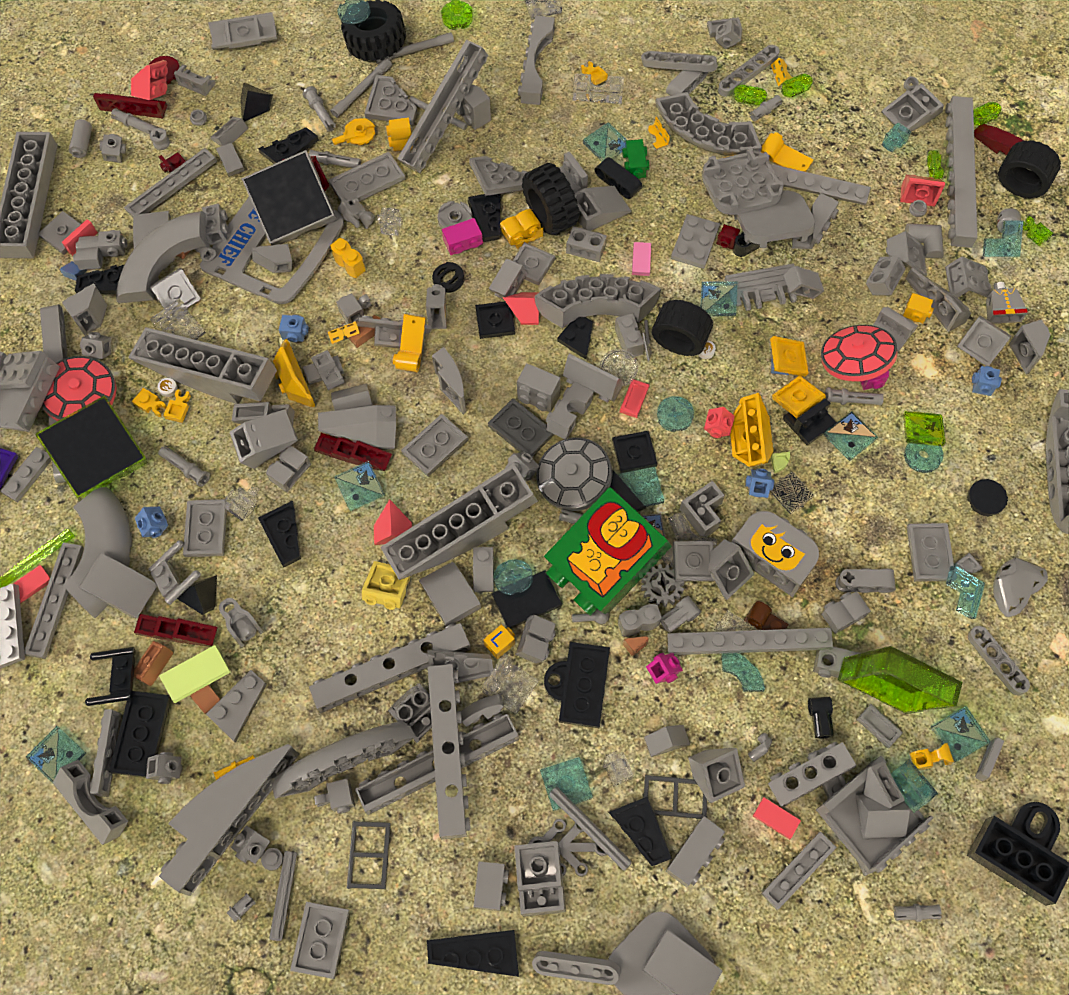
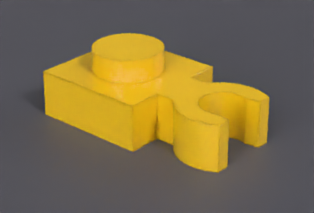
[581,61,608,86]
[132,388,167,417]
[163,389,191,423]

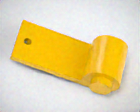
[760,132,814,172]
[393,314,426,373]

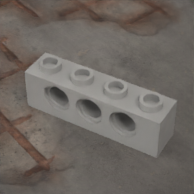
[768,741,856,807]

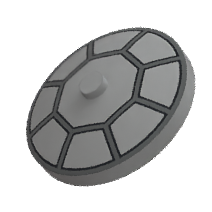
[536,437,612,511]

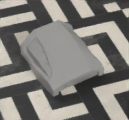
[388,683,445,743]

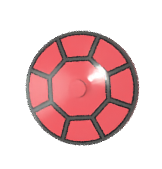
[821,325,897,381]
[42,356,117,422]

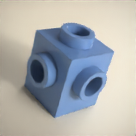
[279,315,309,342]
[972,366,1002,396]
[745,468,774,498]
[135,507,168,538]

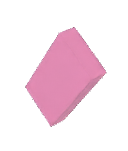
[632,242,651,276]

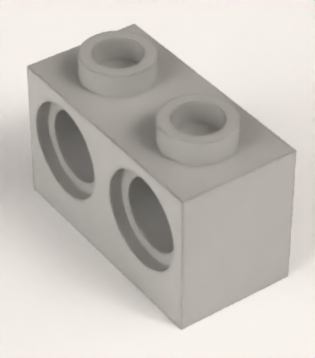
[566,226,606,262]
[866,256,906,295]
[813,647,861,683]

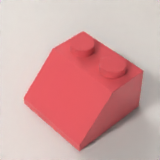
[900,174,945,207]

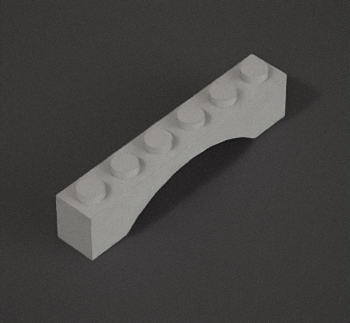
[518,15,555,105]

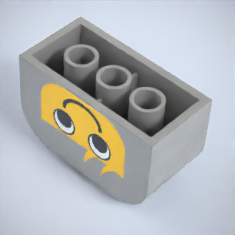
[732,511,819,598]

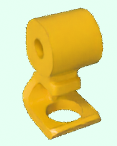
[910,743,954,771]

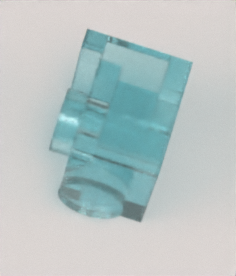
[881,123,912,153]

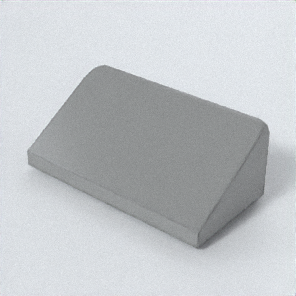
[211,117,248,146]

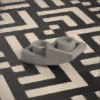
[461,694,504,727]

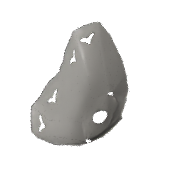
[993,557,1048,617]

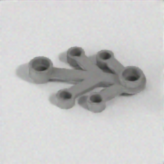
[528,819,607,877]

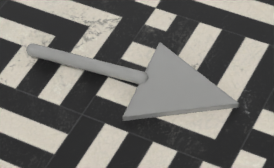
[642,320,652,361]

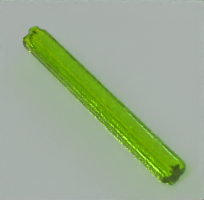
[0,528,74,588]

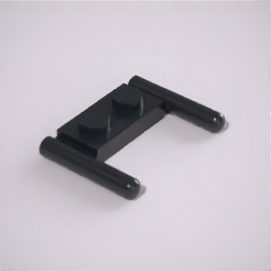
[85,647,136,706]

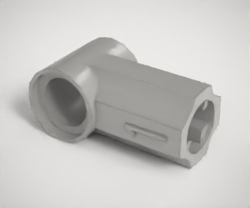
[661,596,701,633]

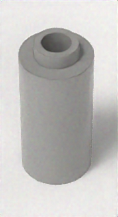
[69,119,92,158]

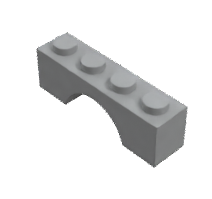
[53,760,128,845]

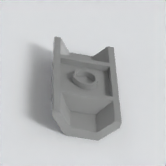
[208,12,278,50]

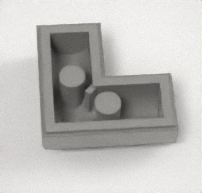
[905,224,944,259]

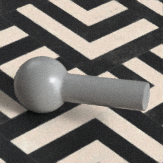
[571,609,609,624]

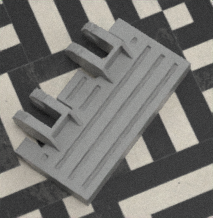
[724,263,800,311]

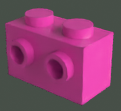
[442,218,483,255]

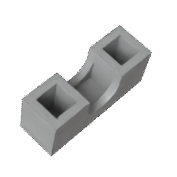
[546,382,594,439]

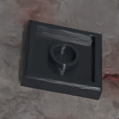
[475,301,515,339]
[612,430,657,474]

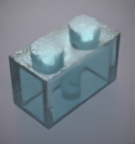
[891,759,938,813]

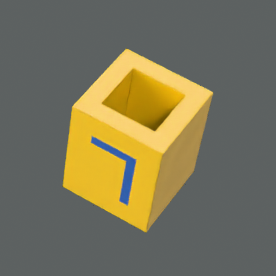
[483,624,515,660]

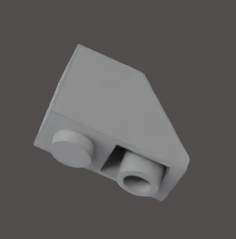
[252,244,292,273]

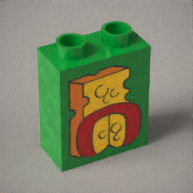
[544,487,672,616]

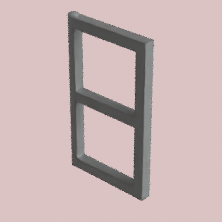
[644,775,707,819]
[347,821,391,889]

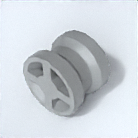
[150,128,170,150]

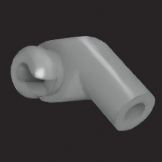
[748,733,772,762]

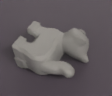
[337,197,374,229]

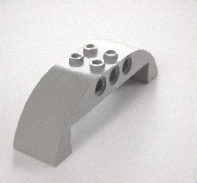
[1046,389,1069,534]

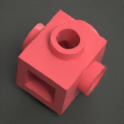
[704,407,735,438]

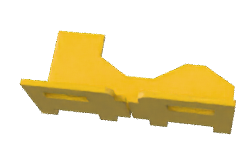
[771,58,795,86]
[648,117,670,149]
[515,228,543,249]
[328,321,360,344]

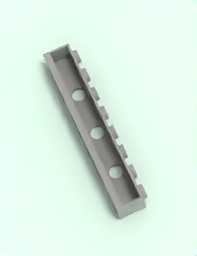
[397,40,488,173]
[309,623,471,714]
[428,664,470,840]
[355,714,519,815]

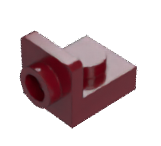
[158,152,186,174]
[716,224,740,250]

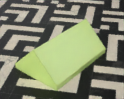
[159,644,231,703]

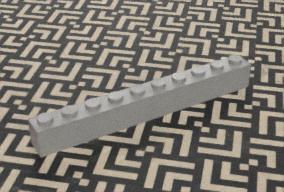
[945,96,977,248]

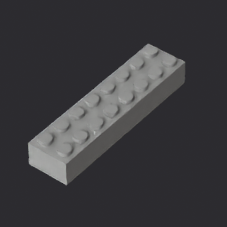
[0,132,58,258]

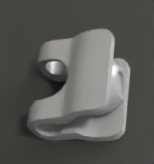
[219,598,263,647]

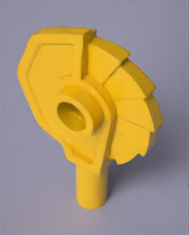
[332,118,375,146]

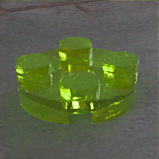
[441,0,473,30]

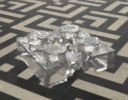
[524,0,562,20]

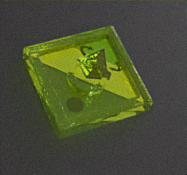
[903,411,946,446]

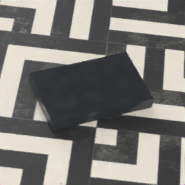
[492,570,562,629]

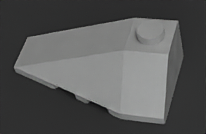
[906,268,971,332]
[318,405,396,449]

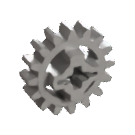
[641,564,684,607]

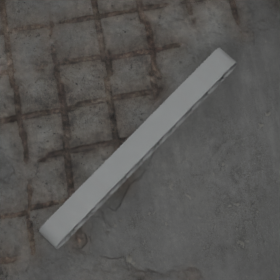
[40,304,68,483]

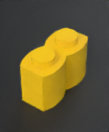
[386,117,413,152]
[500,209,541,245]
[330,238,365,278]

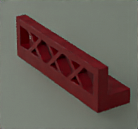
[93,93,167,119]

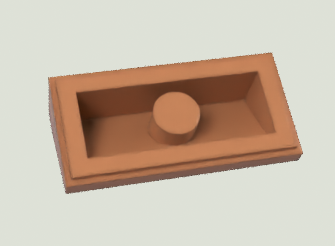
[348,315,380,348]
[134,641,173,686]

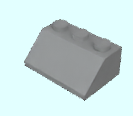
[563,353,624,403]

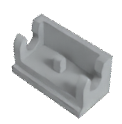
[174,65,215,96]
[489,258,527,300]

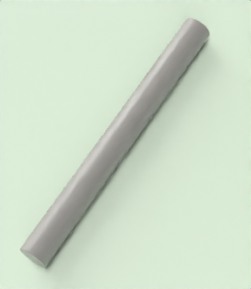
[409,96,467,130]

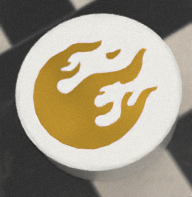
[698,340,716,359]
[158,378,178,397]

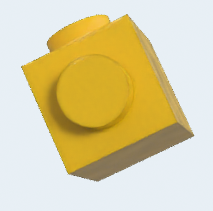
[903,293,934,323]

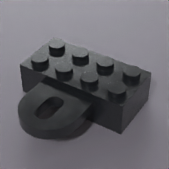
[967,802,1069,906]

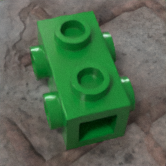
[622,139,649,179]

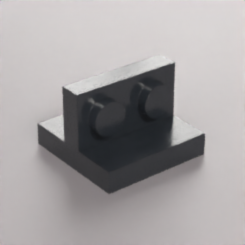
[783,398,837,446]

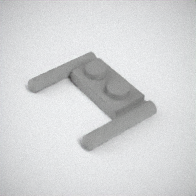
[149,540,201,605]

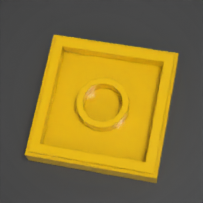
[770,336,809,377]
[772,375,826,418]

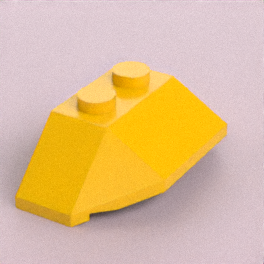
[273,338,315,407]
[730,393,774,467]

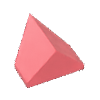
[503,292,539,325]
[374,499,412,545]

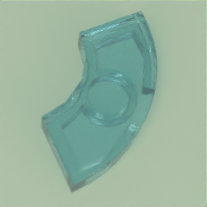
[721,653,765,692]

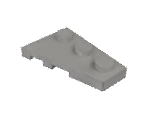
[427,650,494,682]
[206,670,266,743]

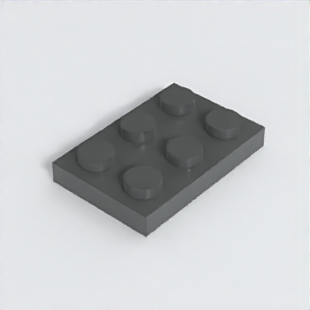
[488,398,554,457]

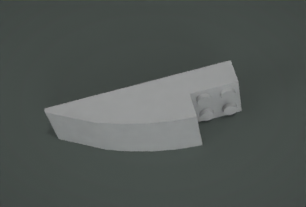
[129,327,277,404]
[381,464,538,580]
[158,744,299,896]

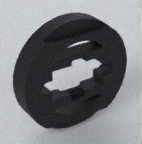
[432,262,464,293]

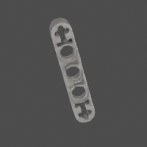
[718,45,780,97]
[641,51,718,72]

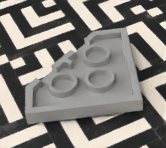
[364,75,417,125]
[469,156,527,196]

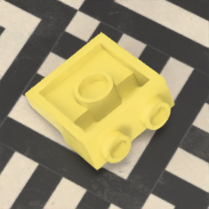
[362,561,411,610]

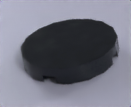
[967,479,1008,517]

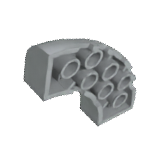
[655,92,762,155]
[116,211,206,303]
[535,274,661,328]
[62,487,132,618]
[272,721,416,799]

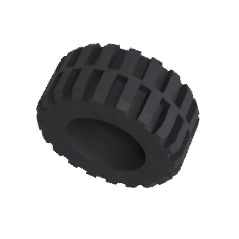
[341,0,406,62]
[522,163,580,235]

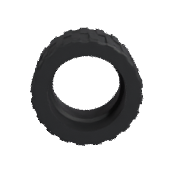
[998,140,1061,198]
[651,300,713,356]

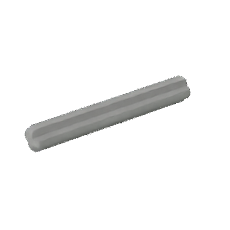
[269,851,297,941]

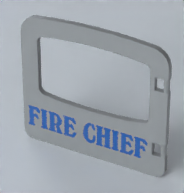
[200,197,344,304]

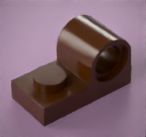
[743,601,789,630]

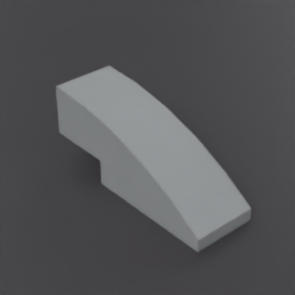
[232,402,295,425]

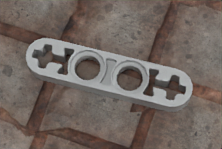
[968,626,1030,695]

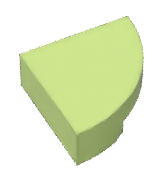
[770,451,790,473]

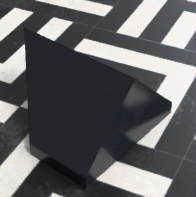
[240,83,273,122]
[177,575,217,615]

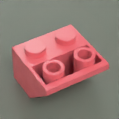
[131,60,168,100]

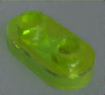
[781,74,813,98]
[733,85,767,105]
[973,102,1002,126]
[927,150,944,179]

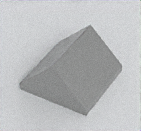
[331,383,373,411]
[856,795,910,839]

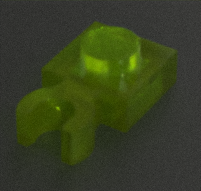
[1021,216,1053,246]

